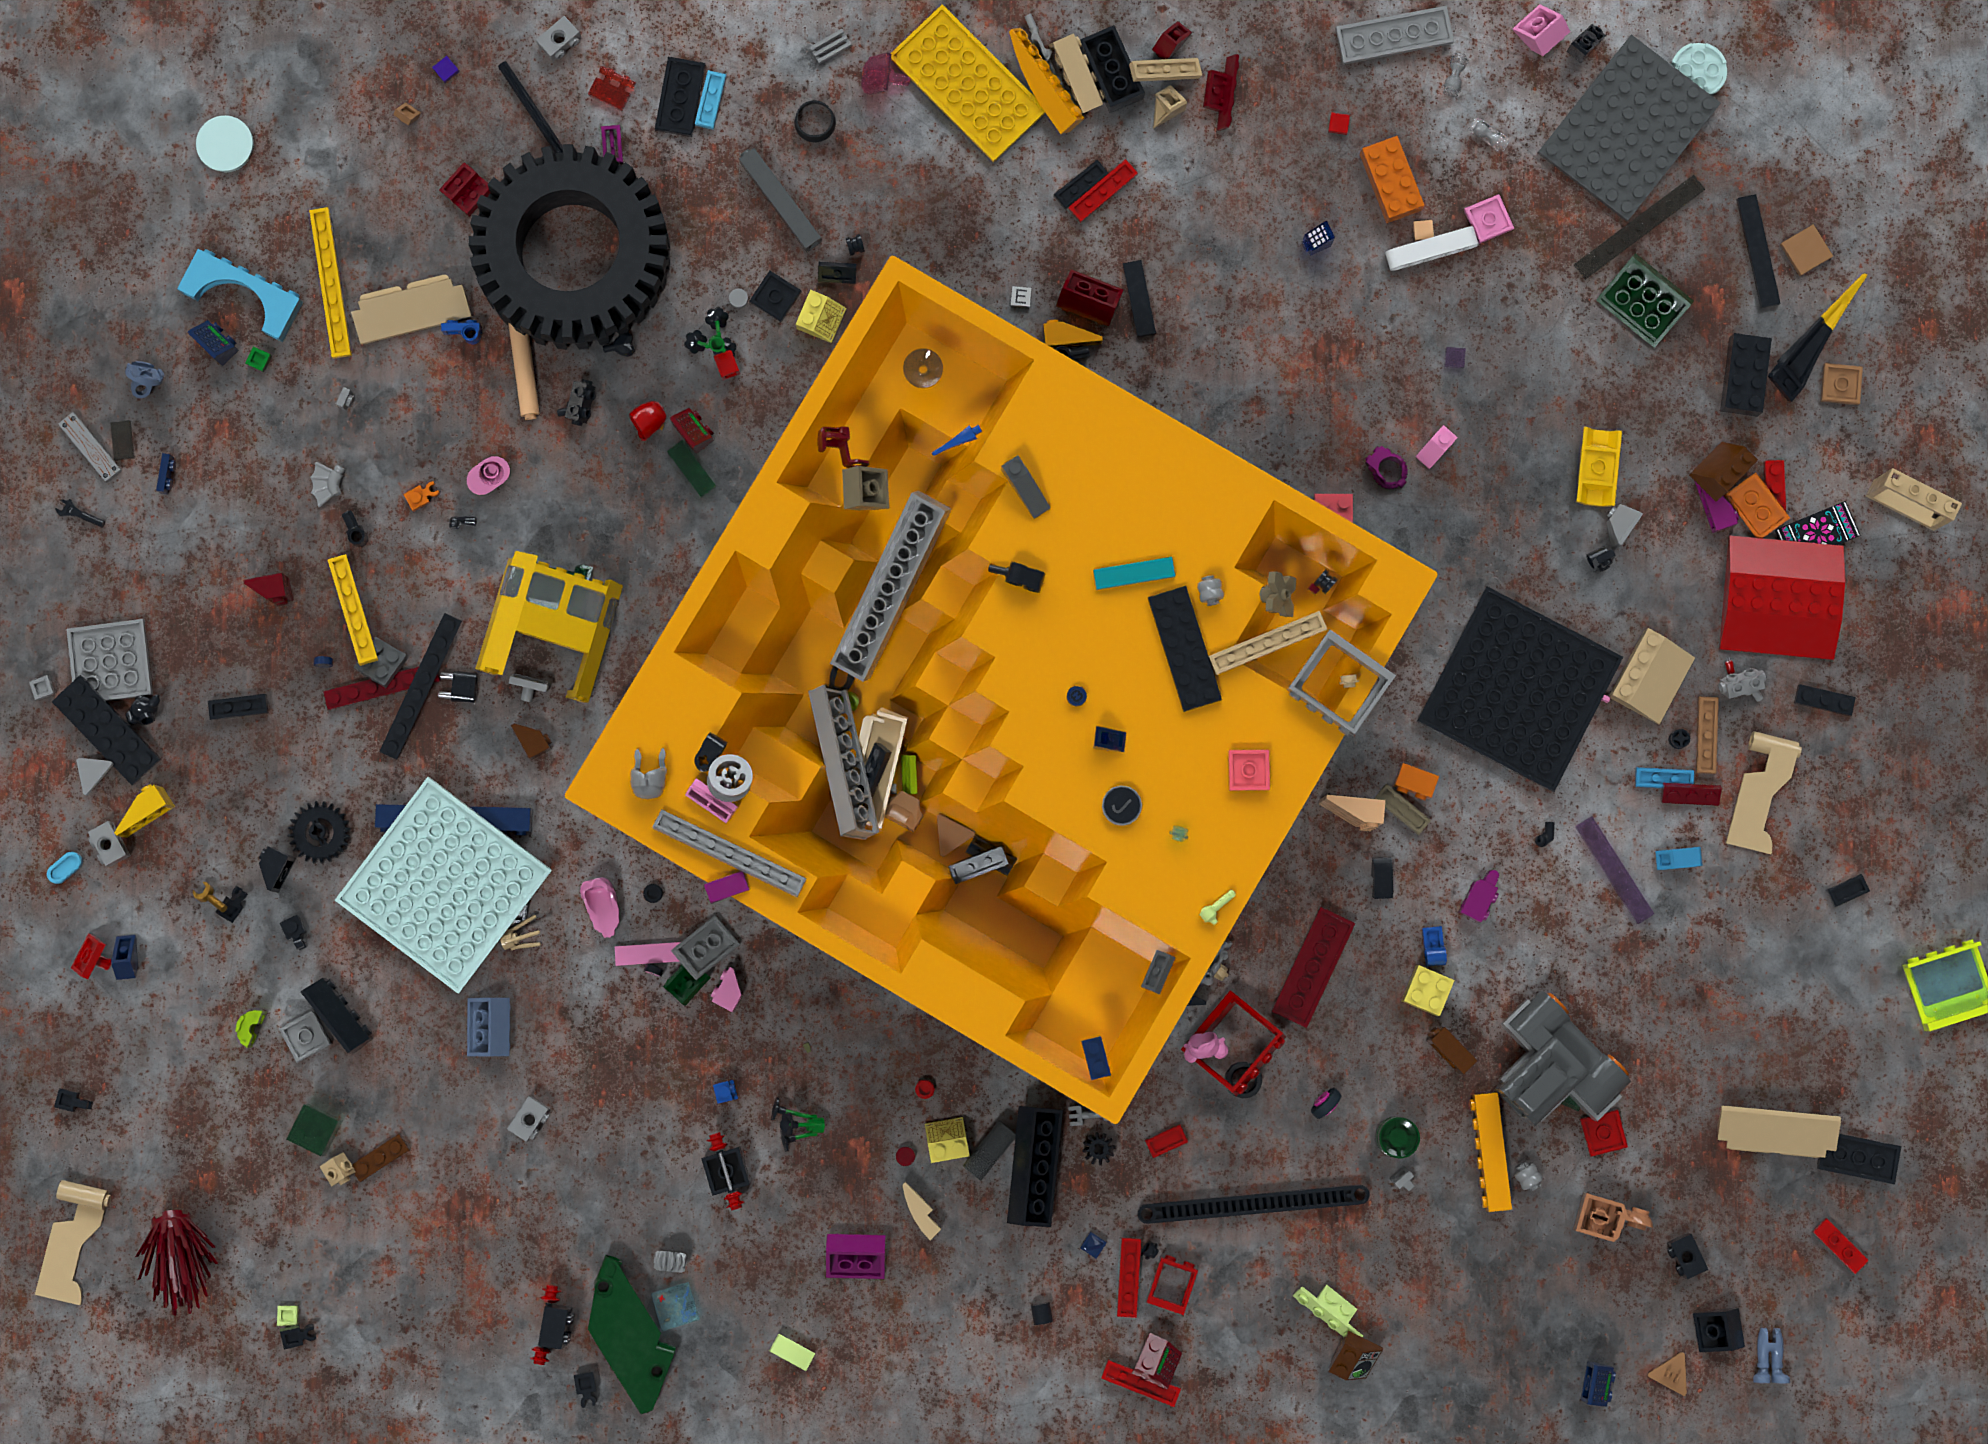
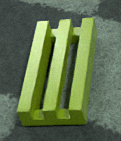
[901,755,918,794]

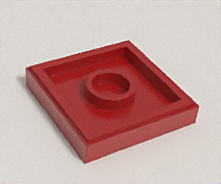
[1580,1109,1628,1157]

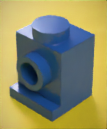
[713,1080,738,1104]

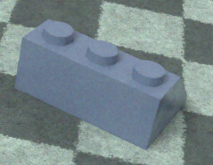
[467,998,510,1056]

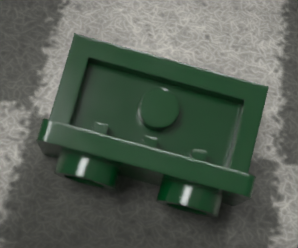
[663,964,711,1006]

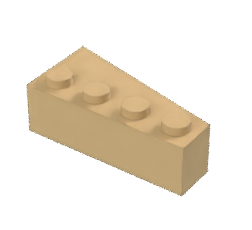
[1048,33,1104,113]

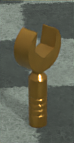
[193,882,227,912]

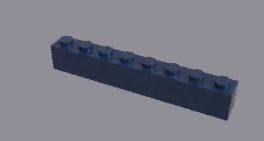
[375,804,533,836]

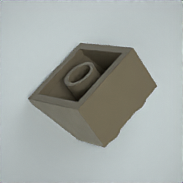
[842,466,889,511]

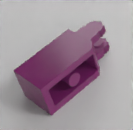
[1458,870,1500,923]

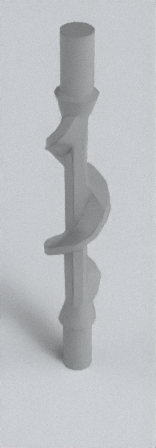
[1025,14,1065,90]

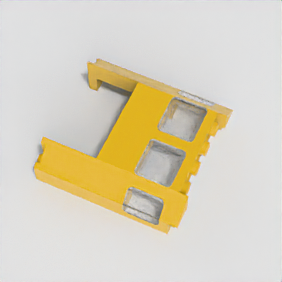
[475,551,623,703]

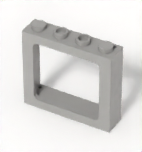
[1287,630,1396,736]

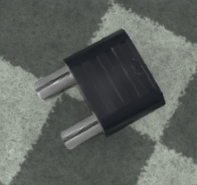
[438,671,478,703]

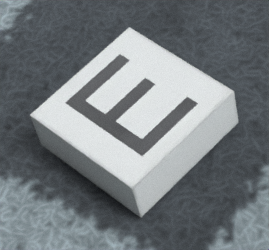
[1011,286,1031,308]

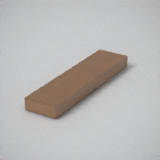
[1696,697,1719,774]

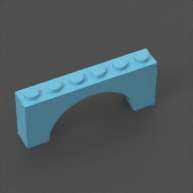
[177,249,303,342]

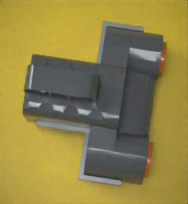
[1494,991,1631,1126]

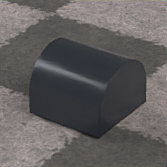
[1031,1302,1053,1325]

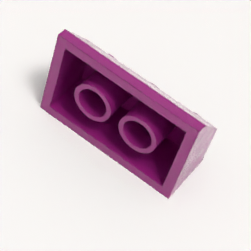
[826,1234,885,1279]

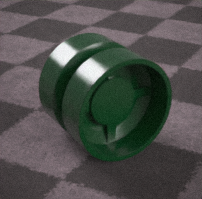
[1375,1116,1420,1159]

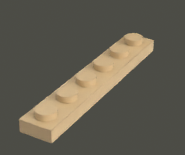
[1209,611,1327,675]

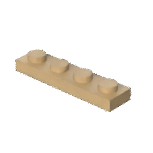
[1129,58,1202,82]

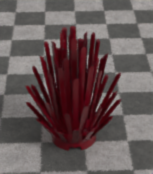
[135,1210,219,1316]

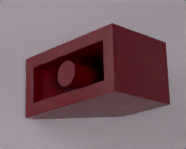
[1152,21,1192,59]

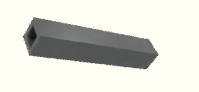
[739,148,822,253]

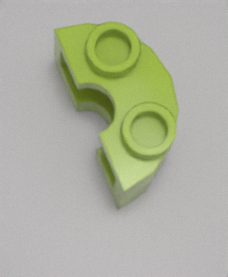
[235,1010,267,1048]

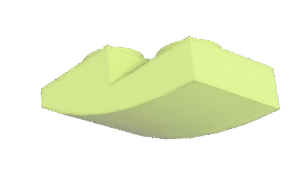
[769,1334,815,1371]

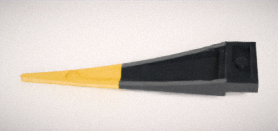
[1768,273,1867,402]

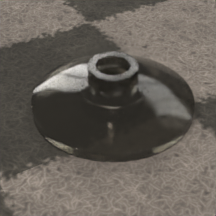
[903,349,943,388]

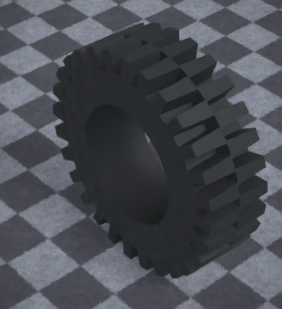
[469,144,670,350]

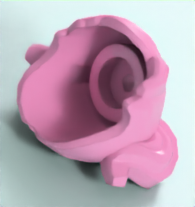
[1184,1032,1229,1063]

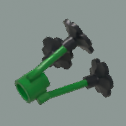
[684,307,737,356]
[771,1097,825,1152]

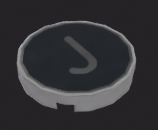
[1102,785,1142,826]

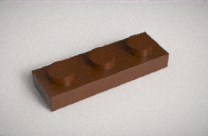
[352,1134,410,1182]

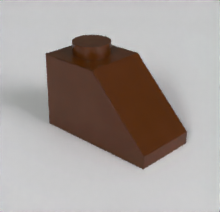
[511,723,552,760]

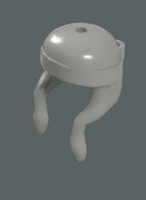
[630,748,667,799]

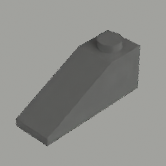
[1001,455,1051,519]

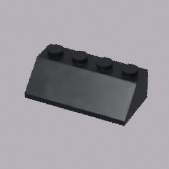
[301,978,373,1053]

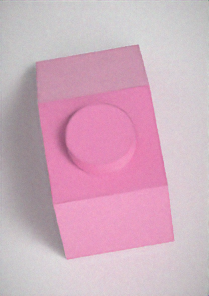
[1416,425,1458,469]

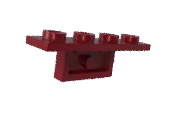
[1203,54,1239,131]

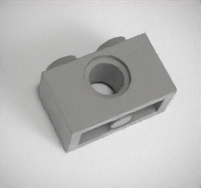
[536,16,581,62]
[88,821,131,867]
[507,1096,550,1142]

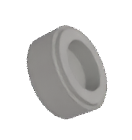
[729,288,748,309]

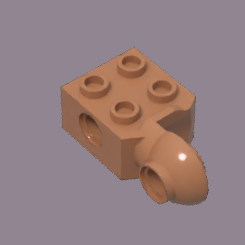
[1573,1192,1653,1242]

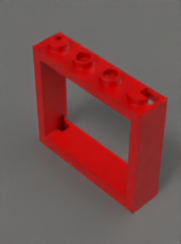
[1181,990,1286,1097]

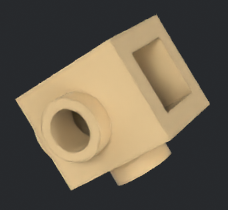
[320,1152,355,1186]

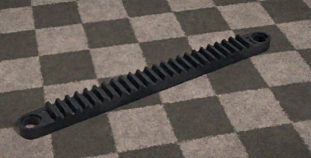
[1137,1185,1370,1224]

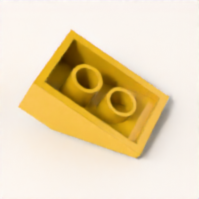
[114,784,175,838]

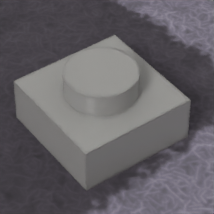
[336,387,354,410]
[29,675,55,701]

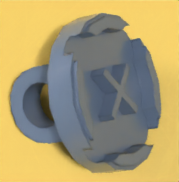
[125,361,164,398]

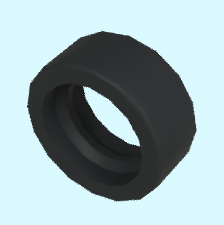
[1225,1062,1262,1099]

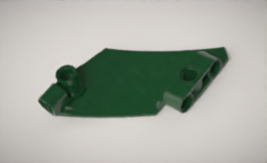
[588,1255,676,1414]

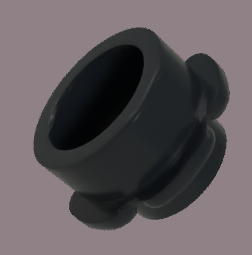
[1141,1241,1159,1260]

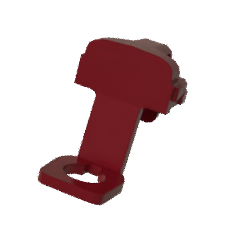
[817,426,869,468]

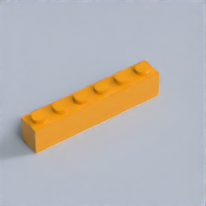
[1469,1092,1512,1212]

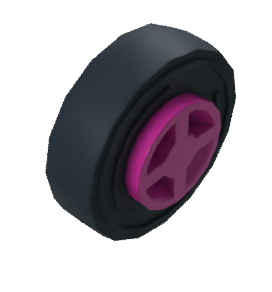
[1311,1088,1342,1119]

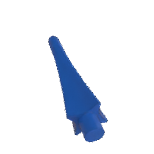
[932,425,982,456]

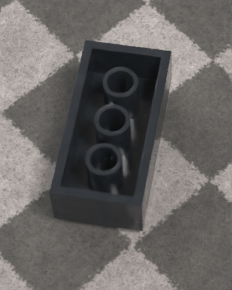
[1080,25,1145,114]
[1720,333,1772,417]

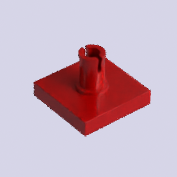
[71,933,112,979]

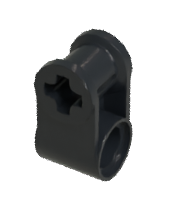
[694,732,728,772]

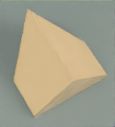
[1153,85,1187,129]

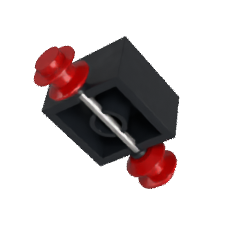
[701,1132,751,1211]
[530,1285,575,1365]

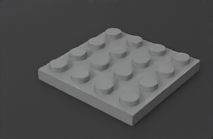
[66,619,153,701]

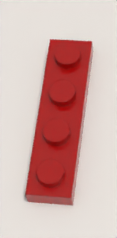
[1068,159,1138,223]
[1117,1237,1141,1318]
[1101,1360,1181,1407]

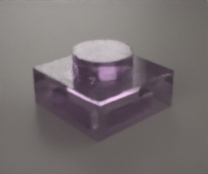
[1444,347,1466,369]

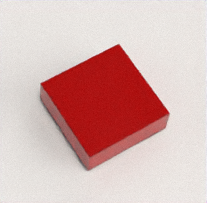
[1328,112,1350,135]

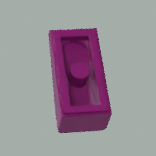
[704,871,749,904]

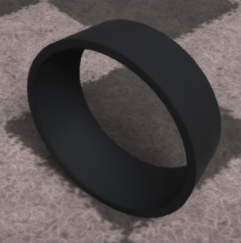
[794,100,836,143]

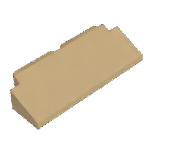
[351,275,472,345]
[854,707,908,829]
[1717,1106,1841,1158]

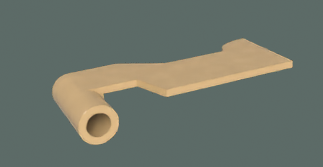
[1726,731,1802,854]

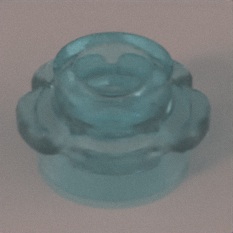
[1169,826,1188,842]

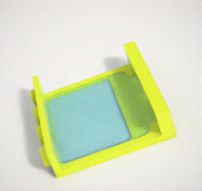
[1902,939,1988,1031]

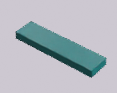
[1093,557,1175,590]

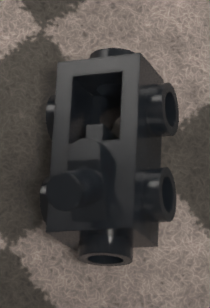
[557,379,596,426]

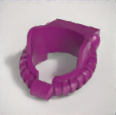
[1364,446,1408,489]

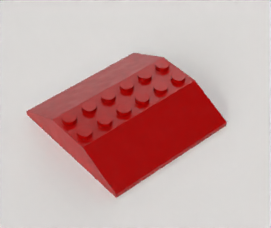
[1719,535,1845,660]

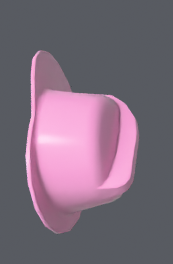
[467,456,510,495]

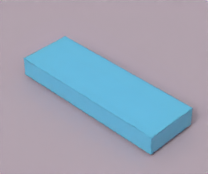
[695,70,727,130]

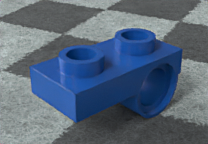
[441,320,482,345]
[1422,926,1447,967]

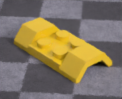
[1576,427,1622,507]

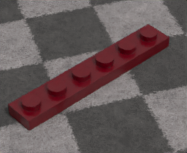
[323,667,441,711]

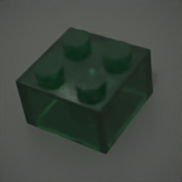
[286,1104,343,1156]

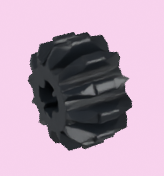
[1082,1132,1115,1165]

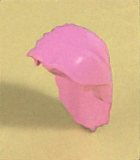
[580,877,620,938]

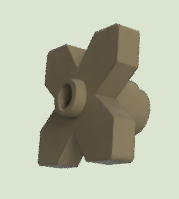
[1260,571,1296,617]

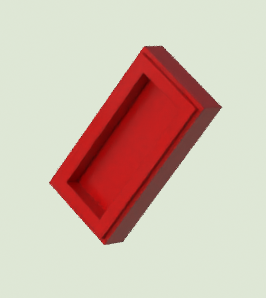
[1145,1124,1188,1158]

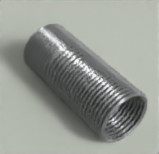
[963,1121,1016,1181]

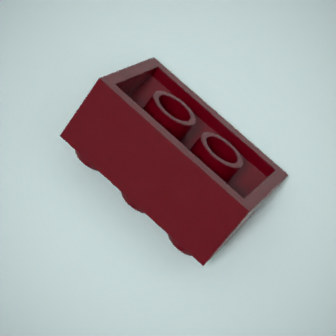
[1056,269,1124,326]

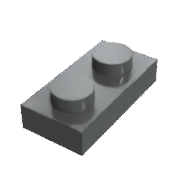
[1141,950,1176,994]

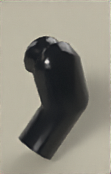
[449,516,477,530]
[1535,822,1555,847]

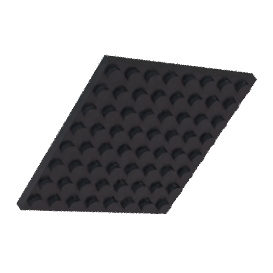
[1416,586,1623,793]

